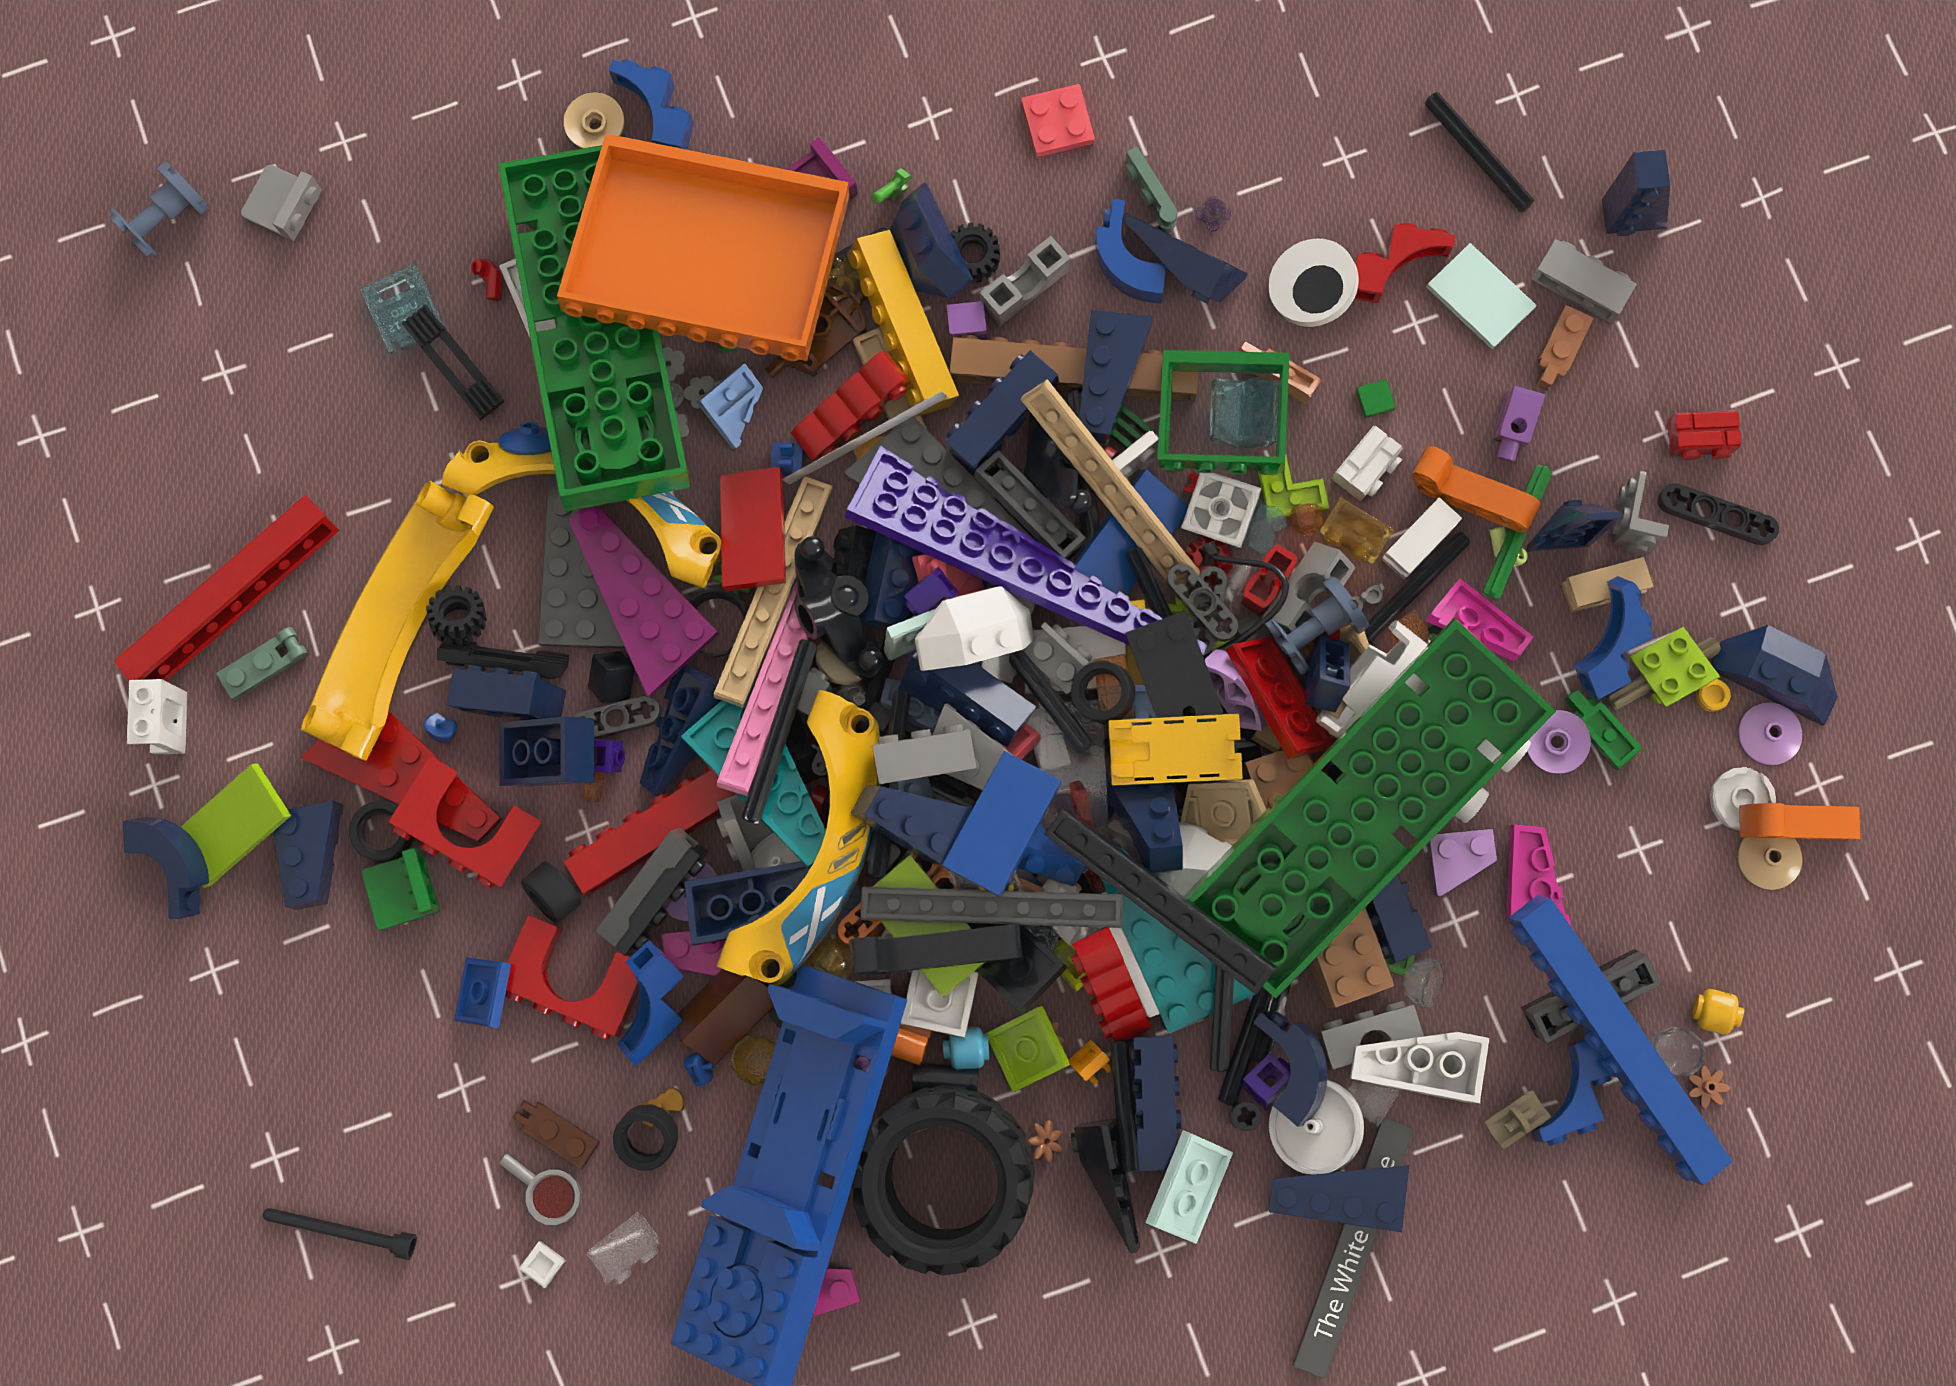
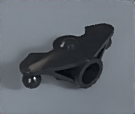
[1024,414,1092,514]
[794,536,883,679]

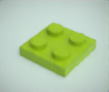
[985,1006,1070,1092]

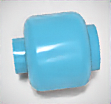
[943,1027,989,1069]

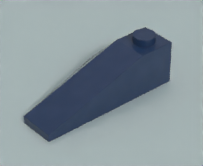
[1527,500,1621,552]

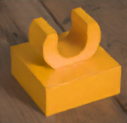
[1068,1039,1111,1084]

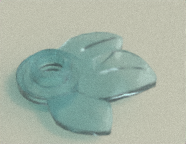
[1229,498,1287,555]

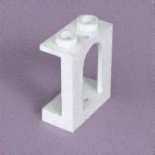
[127,679,187,755]

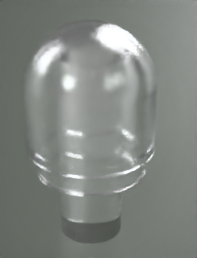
[1224,564,1255,603]
[836,684,865,708]

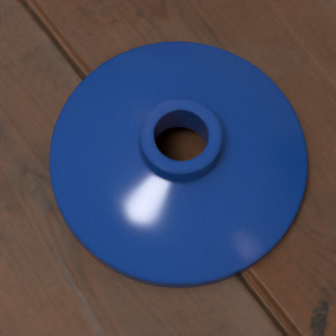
[499,422,551,455]

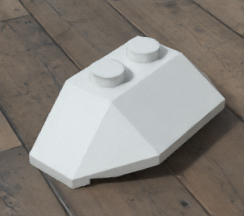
[915,586,1035,671]

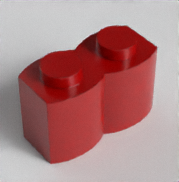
[1240,545,1297,615]

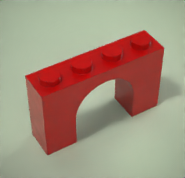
[389,756,541,889]
[505,915,639,1040]

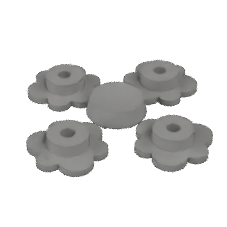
[663,347,715,438]

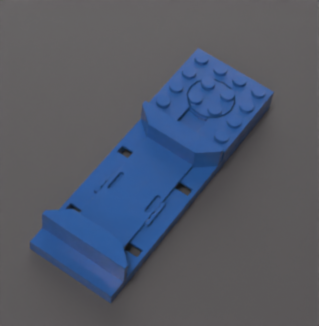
[671,965,908,1386]

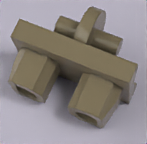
[1483,1090,1551,1150]

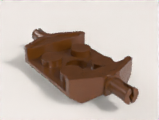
[765,283,868,379]

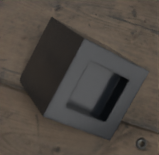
[588,651,635,703]

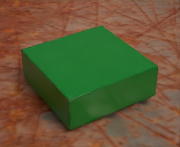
[1356,379,1396,419]

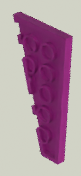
[568,506,719,698]

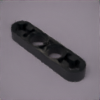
[1657,483,1779,546]

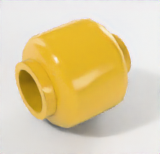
[1692,989,1744,1035]

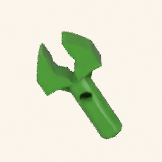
[871,168,913,204]

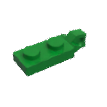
[1564,689,1642,771]

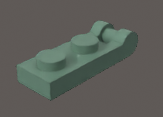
[1124,146,1178,233]
[216,627,308,701]

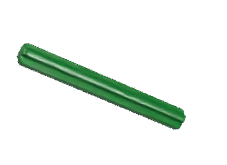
[1482,465,1552,600]

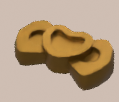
[640,1087,685,1128]

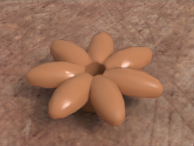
[1689,1066,1730,1108]
[1028,1120,1062,1163]

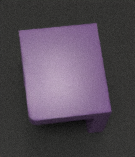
[947,301,987,340]

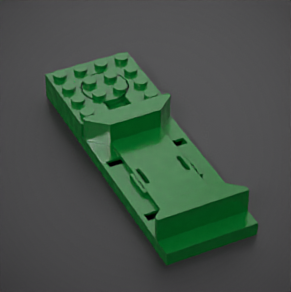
[498,145,691,512]
[1184,618,1556,998]

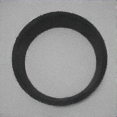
[688,588,747,657]

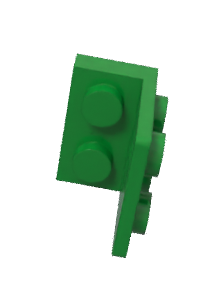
[362,848,440,930]

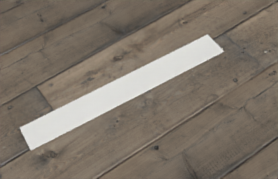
[782,391,948,484]

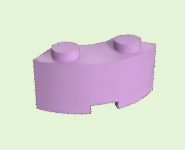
[1205,649,1268,731]

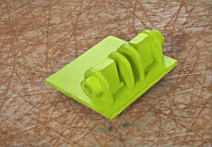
[1629,627,1720,708]

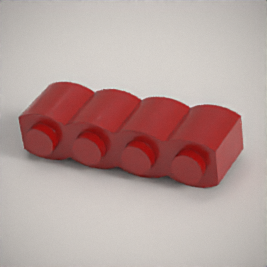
[790,351,911,461]
[1071,927,1151,1042]

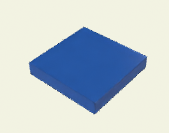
[454,957,511,1028]

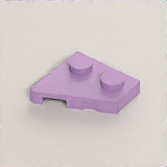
[1428,829,1497,897]

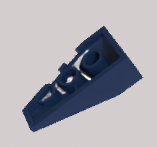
[1123,213,1248,304]
[640,663,722,796]
[684,861,809,946]

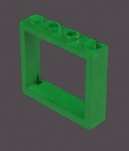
[1158,350,1290,475]

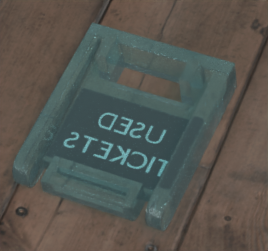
[360,263,447,355]

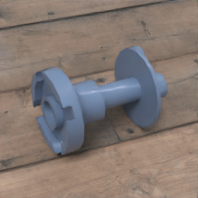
[110,161,210,257]
[1265,576,1370,675]

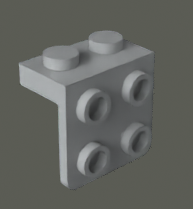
[241,165,322,242]
[1611,470,1669,554]
[717,795,773,871]

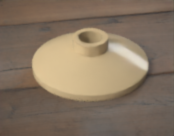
[564,92,624,149]
[1737,838,1802,890]

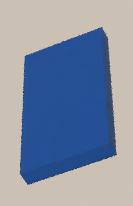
[1073,469,1188,596]
[942,751,1063,897]

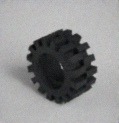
[951,222,1000,283]
[426,585,487,646]

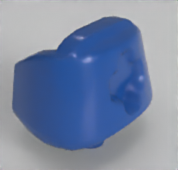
[423,713,458,743]
[684,1052,714,1086]

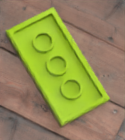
[181,763,291,888]
[861,855,985,997]

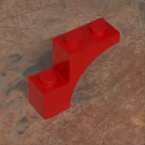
[1354,223,1455,303]

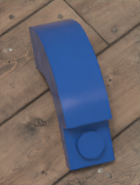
[1095,199,1166,304]

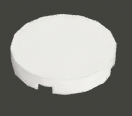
[1709,767,1776,831]

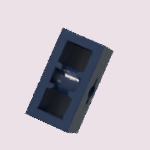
[1305,635,1350,713]

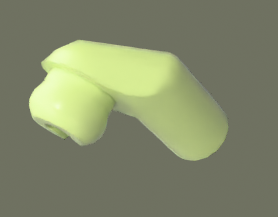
[1489,526,1528,567]

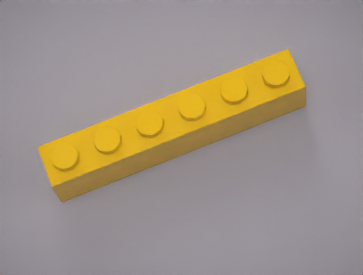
[849,230,959,417]

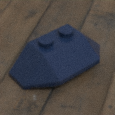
[890,183,973,299]
[1711,625,1838,726]

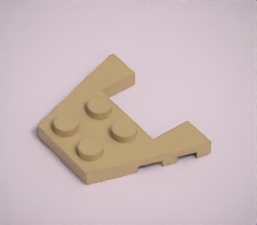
[1181,779,1266,844]

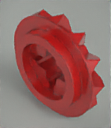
[1185,536,1233,586]

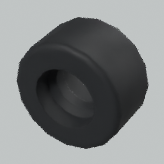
[521,861,581,923]

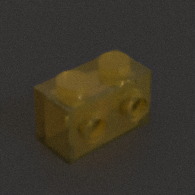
[1319,497,1395,564]

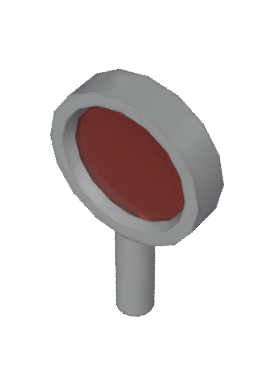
[499,1154,582,1225]

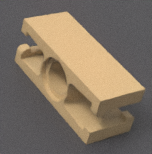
[1561,557,1653,613]

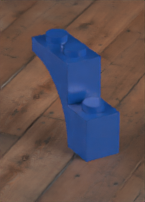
[609,60,694,150]
[1574,576,1653,700]
[1017,823,1086,887]
[617,940,684,1066]
[1532,1039,1612,1146]

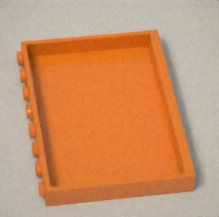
[557,134,849,361]

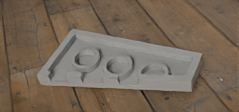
[933,703,1020,790]

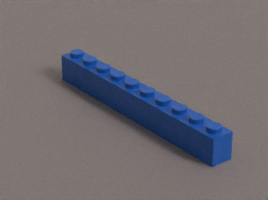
[1507,895,1733,1185]

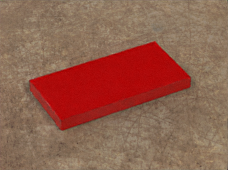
[720,467,786,591]
[1226,636,1334,759]

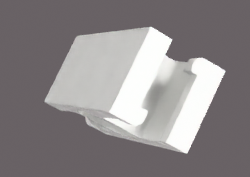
[1382,498,1462,580]

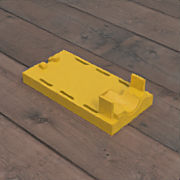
[1109,714,1243,786]

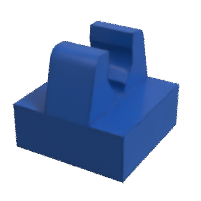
[771,442,804,476]

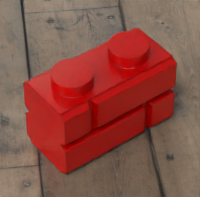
[1667,411,1741,461]

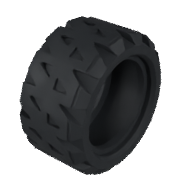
[851,1085,1035,1276]

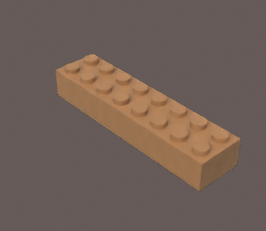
[1241,750,1394,1009]

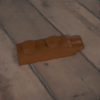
[513,1100,600,1170]

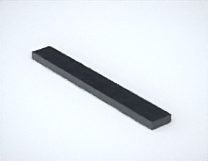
[1044,807,1277,995]

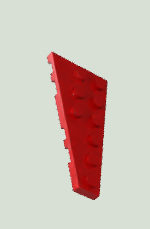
[300,709,502,842]

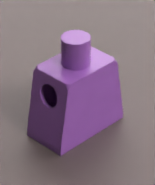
[1493,386,1545,462]

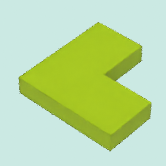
[1256,454,1329,522]

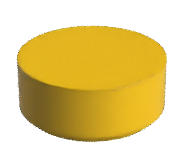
[1696,679,1731,712]

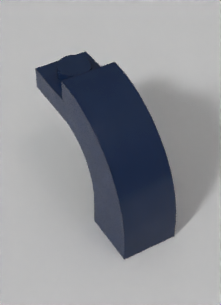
[123,817,209,919]
[1253,1011,1328,1127]

